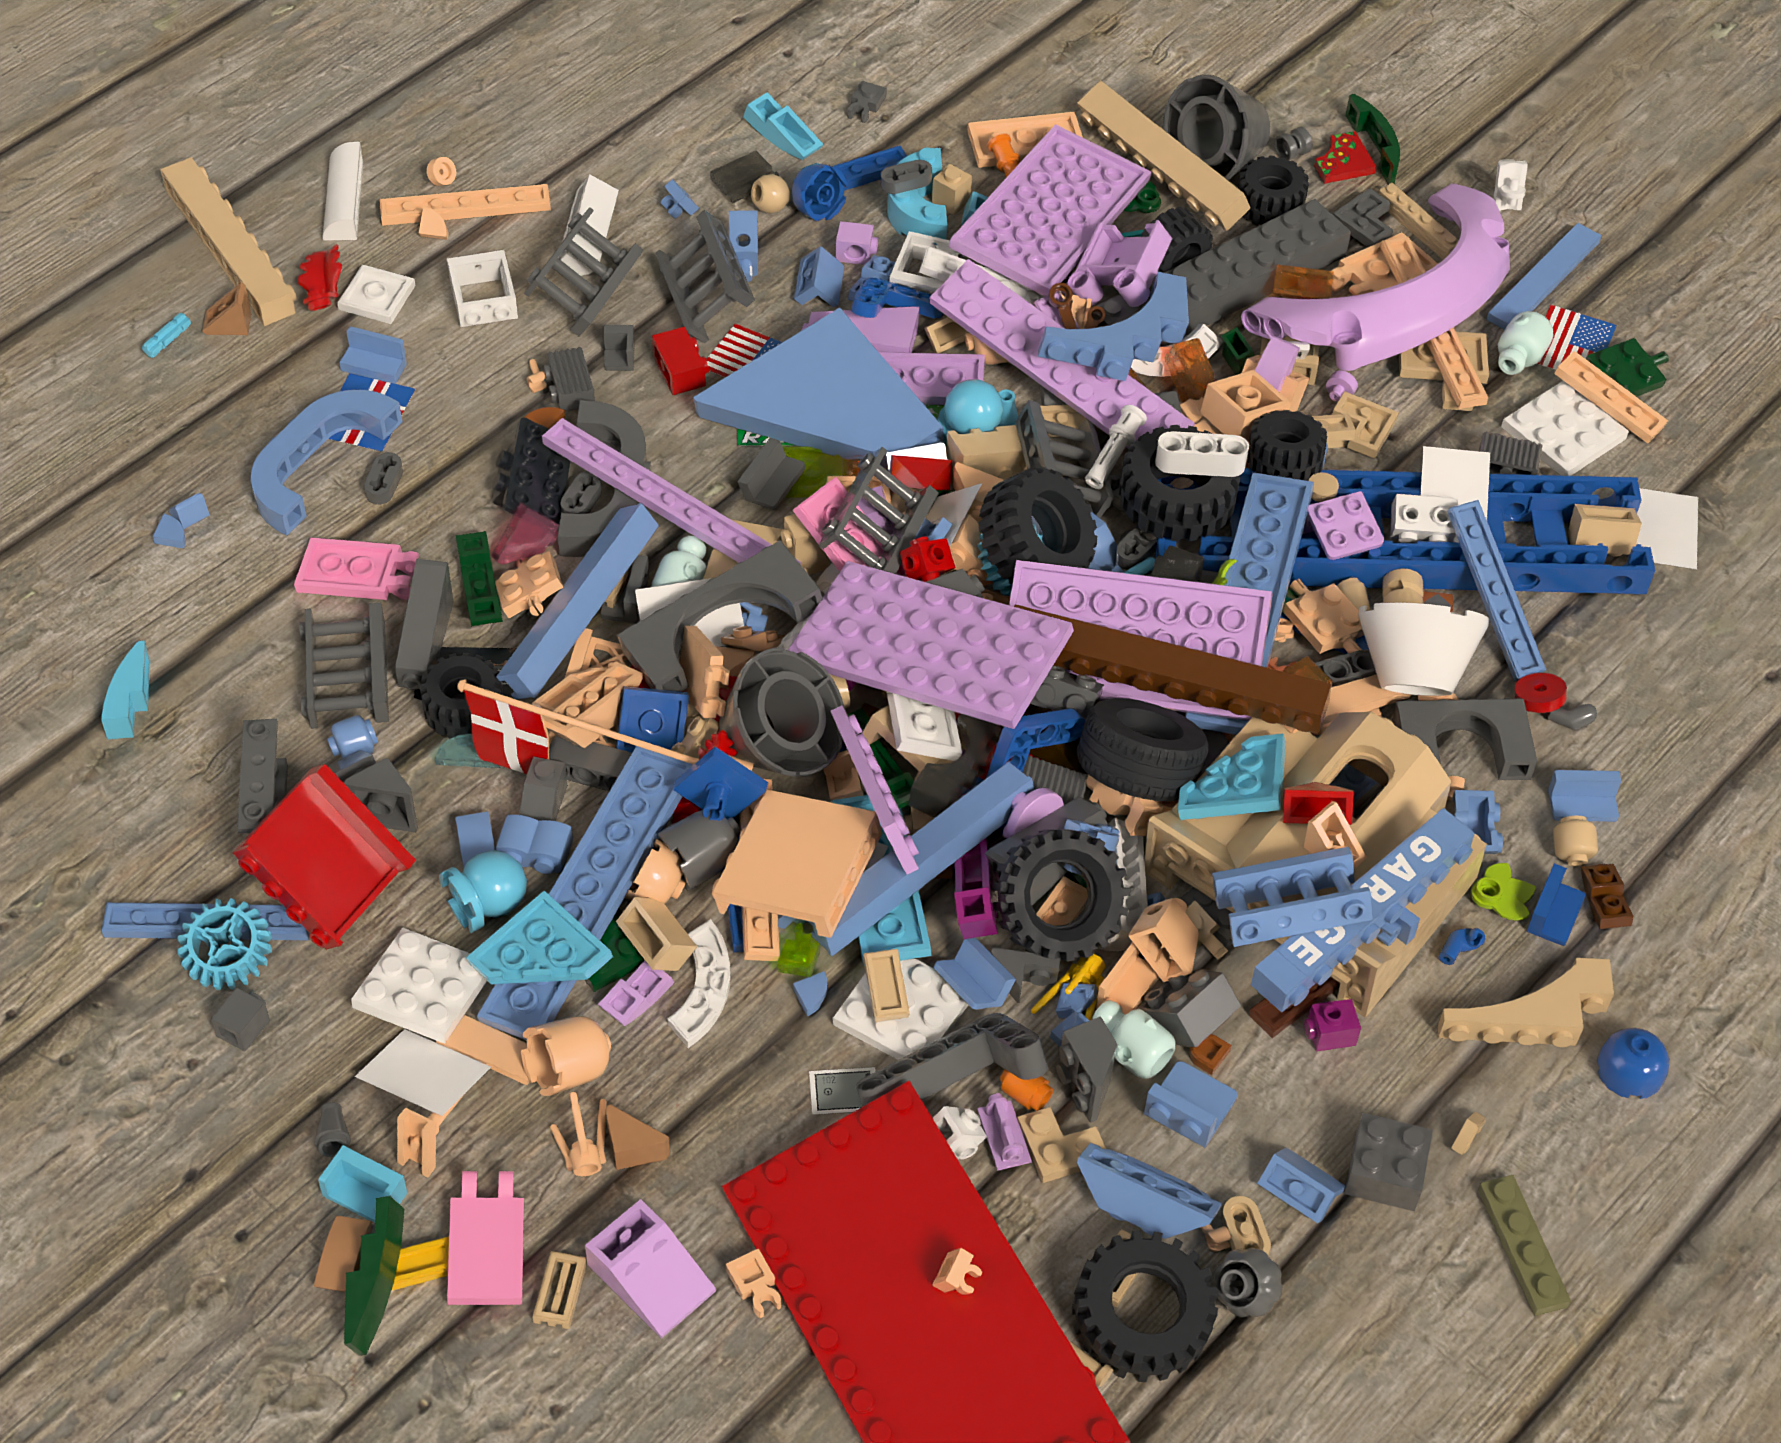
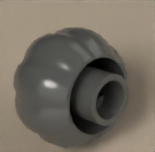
[1214,1248,1283,1317]

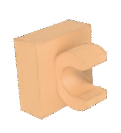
[933,1248,982,1295]

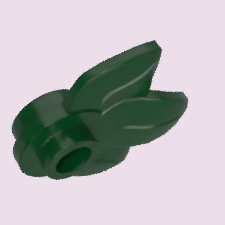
[1123,181,1161,213]

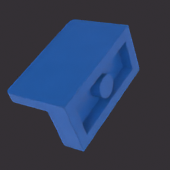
[1527,863,1586,946]

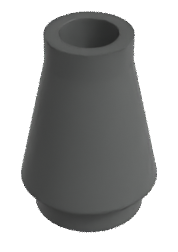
[314,1102,351,1157]

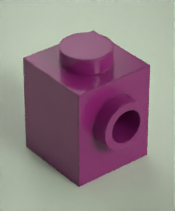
[1304,999,1361,1052]

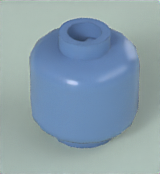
[327,715,378,759]

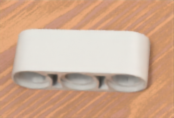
[1155,431,1249,477]

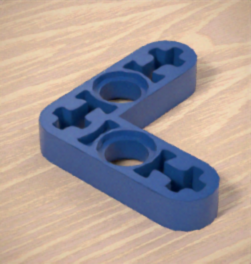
[851,278,944,318]
[986,709,1086,778]

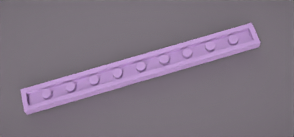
[542,418,801,565]

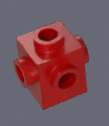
[900,536,956,582]

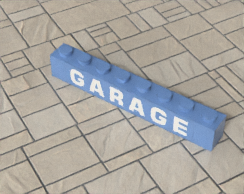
[1251,808,1475,1012]

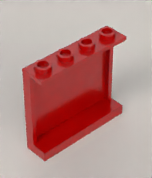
[232,764,416,950]

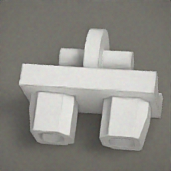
[1493,159,1528,211]

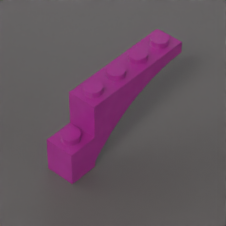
[948,794,999,939]

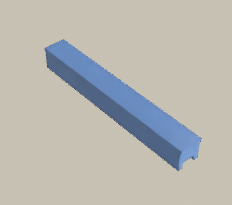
[496,503,659,700]
[808,762,1034,957]

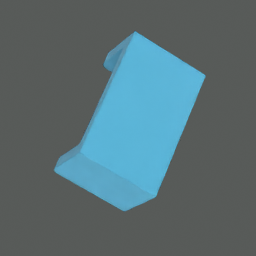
[319,1145,407,1223]

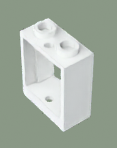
[889,231,963,295]
[447,250,518,327]

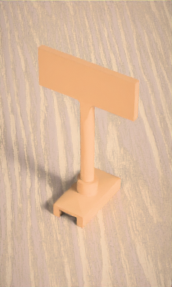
[397,1015,530,1178]

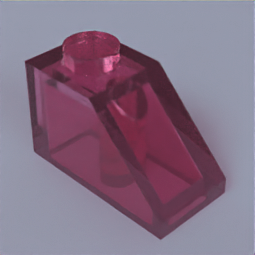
[491,503,559,565]

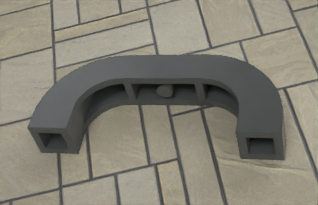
[558,400,651,557]

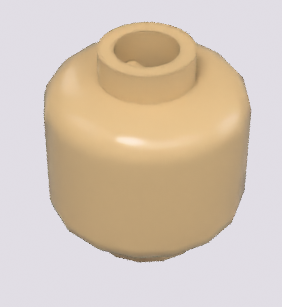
[1553,815,1598,867]

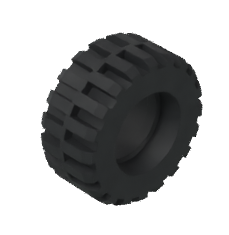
[1119,425,1240,542]
[979,467,1097,585]

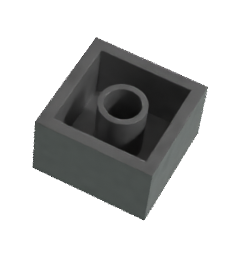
[1344,1113,1433,1212]

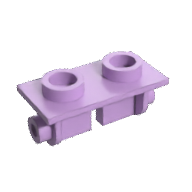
[977,1093,1032,1171]

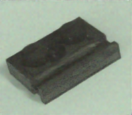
[710,150,779,203]

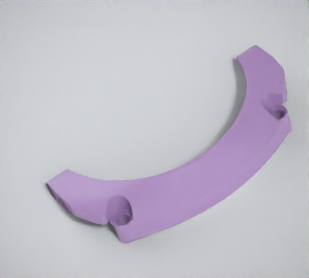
[1241,183,1510,371]

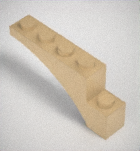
[1438,958,1614,1047]

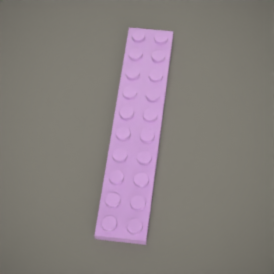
[930,259,1195,449]

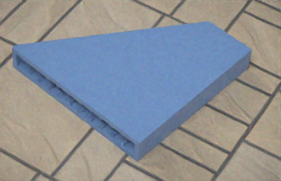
[693,308,944,471]

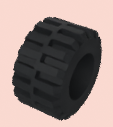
[1238,155,1309,225]
[1141,207,1213,277]
[1247,410,1328,481]
[420,653,503,740]

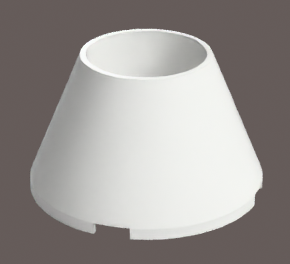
[1358,603,1489,696]

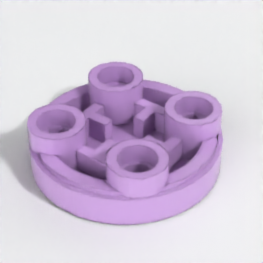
[1003,788,1064,839]

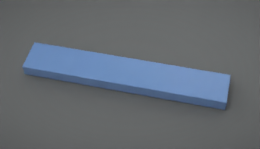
[1486,223,1602,330]
[1447,500,1546,682]
[101,902,310,940]

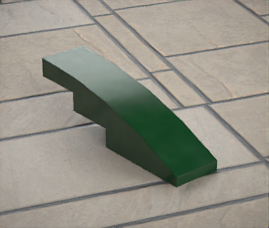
[344,1196,405,1356]

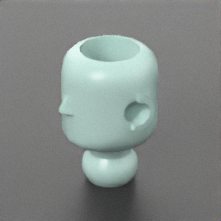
[1498,311,1553,375]
[651,536,707,587]
[1092,1000,1175,1079]

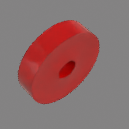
[1515,673,1567,713]

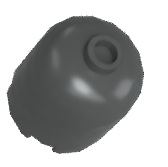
[658,809,741,891]

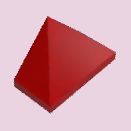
[891,455,952,490]
[1283,782,1354,825]

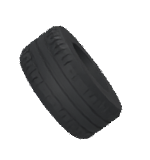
[1077,698,1209,801]

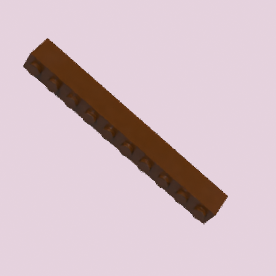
[1014,604,1332,734]

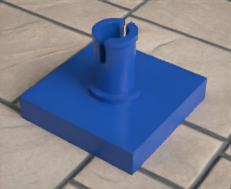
[615,686,689,753]
[673,747,768,821]

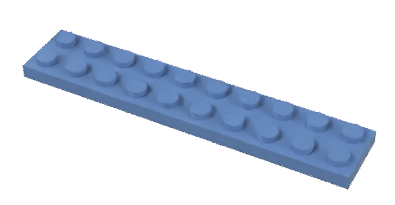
[1186,473,1314,735]
[477,746,693,1040]

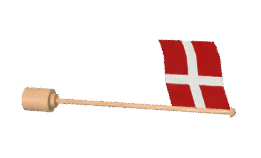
[458,679,754,774]

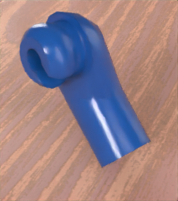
[1438,928,1485,965]

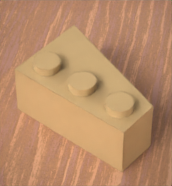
[946,425,1027,483]

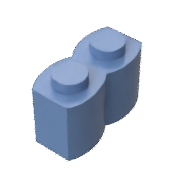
[496,815,573,874]

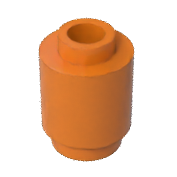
[1000,1069,1054,1111]

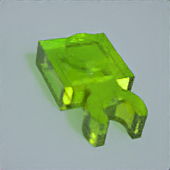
[777,923,820,977]

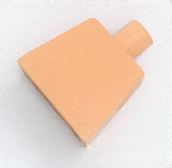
[1128,898,1199,982]

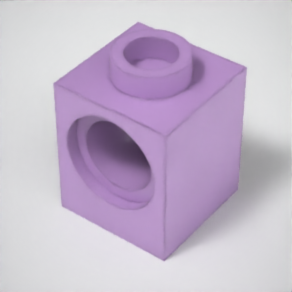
[836,221,878,265]

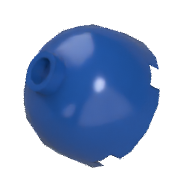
[791,163,847,221]
[1597,1028,1670,1099]

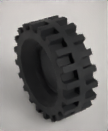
[992,829,1130,961]
[1072,1231,1218,1382]

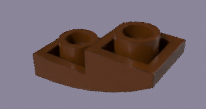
[1581,864,1634,929]

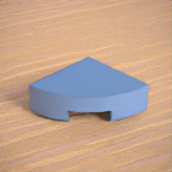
[153,514,186,549]
[793,971,827,1016]
[1056,983,1099,1018]

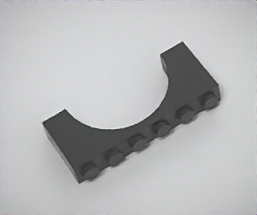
[617,540,823,692]

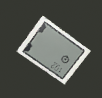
[809,1067,875,1114]

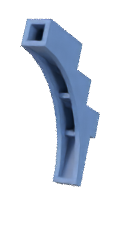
[1038,272,1189,381]

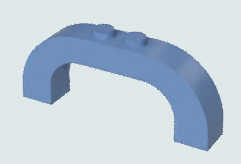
[251,390,402,536]

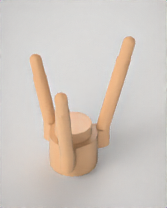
[550,1092,607,1176]

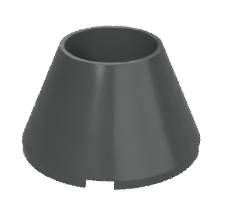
[1162,75,1270,180]
[718,647,845,777]

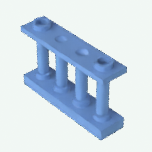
[1212,847,1373,947]

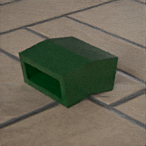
[1221,327,1255,375]

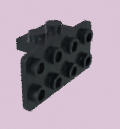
[491,417,570,532]

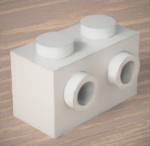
[1390,494,1458,544]

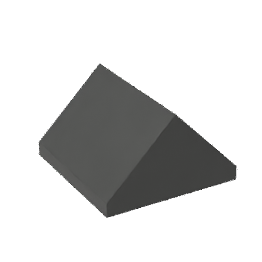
[344,758,418,833]

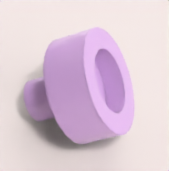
[1326,370,1358,401]

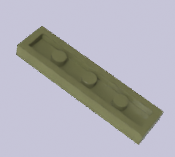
[1478,1175,1571,1316]

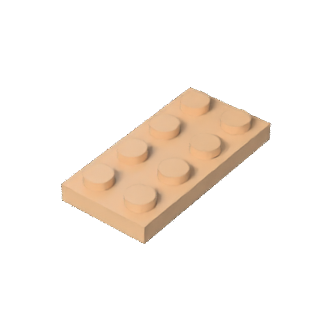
[968,112,1083,168]

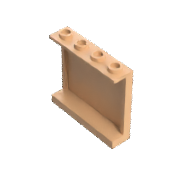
[712,789,882,938]

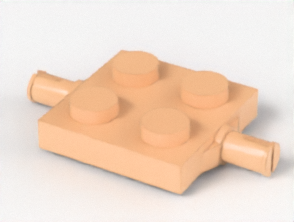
[495,551,563,618]
[1283,579,1364,654]

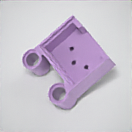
[1067,220,1172,307]

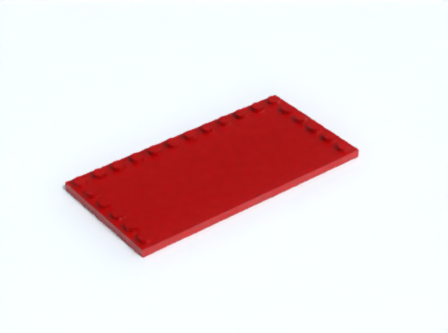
[721,1081,1130,1443]

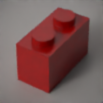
[652,326,709,395]

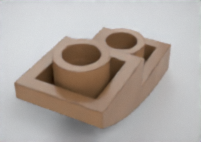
[721,626,786,652]
[314,1216,373,1292]

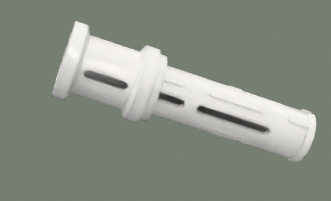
[1085,405,1147,489]

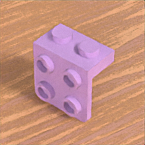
[1302,491,1384,560]

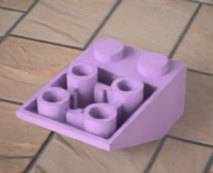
[585,1199,716,1339]

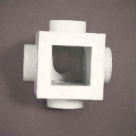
[933,1106,987,1159]

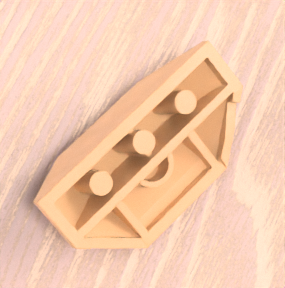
[532,661,643,748]

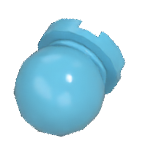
[937,379,1003,446]
[439,850,527,933]

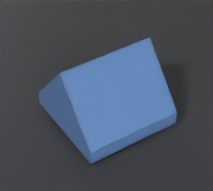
[169,493,210,529]

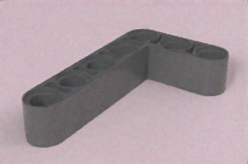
[856,1013,1048,1107]

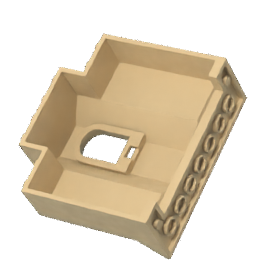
[1145,711,1487,1018]

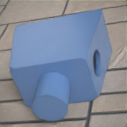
[729,211,758,282]

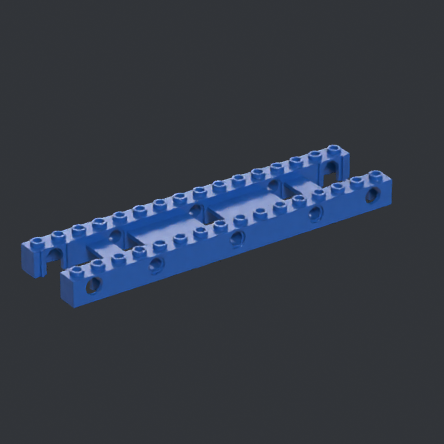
[1155,468,1655,594]

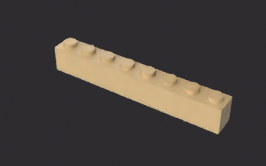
[1077,80,1251,231]
[161,157,297,326]

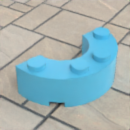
[887,147,947,245]

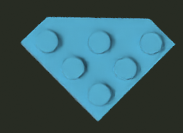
[1178,733,1286,820]
[466,891,613,984]

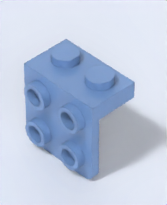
[1144,1061,1237,1148]

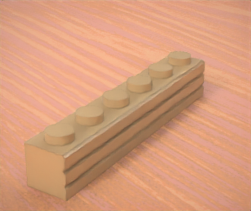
[1379,183,1459,260]

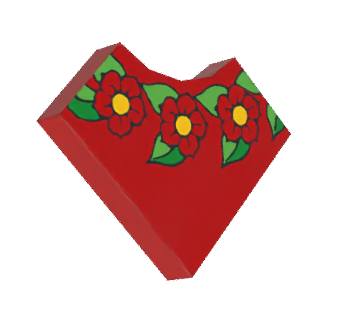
[1314,131,1376,184]

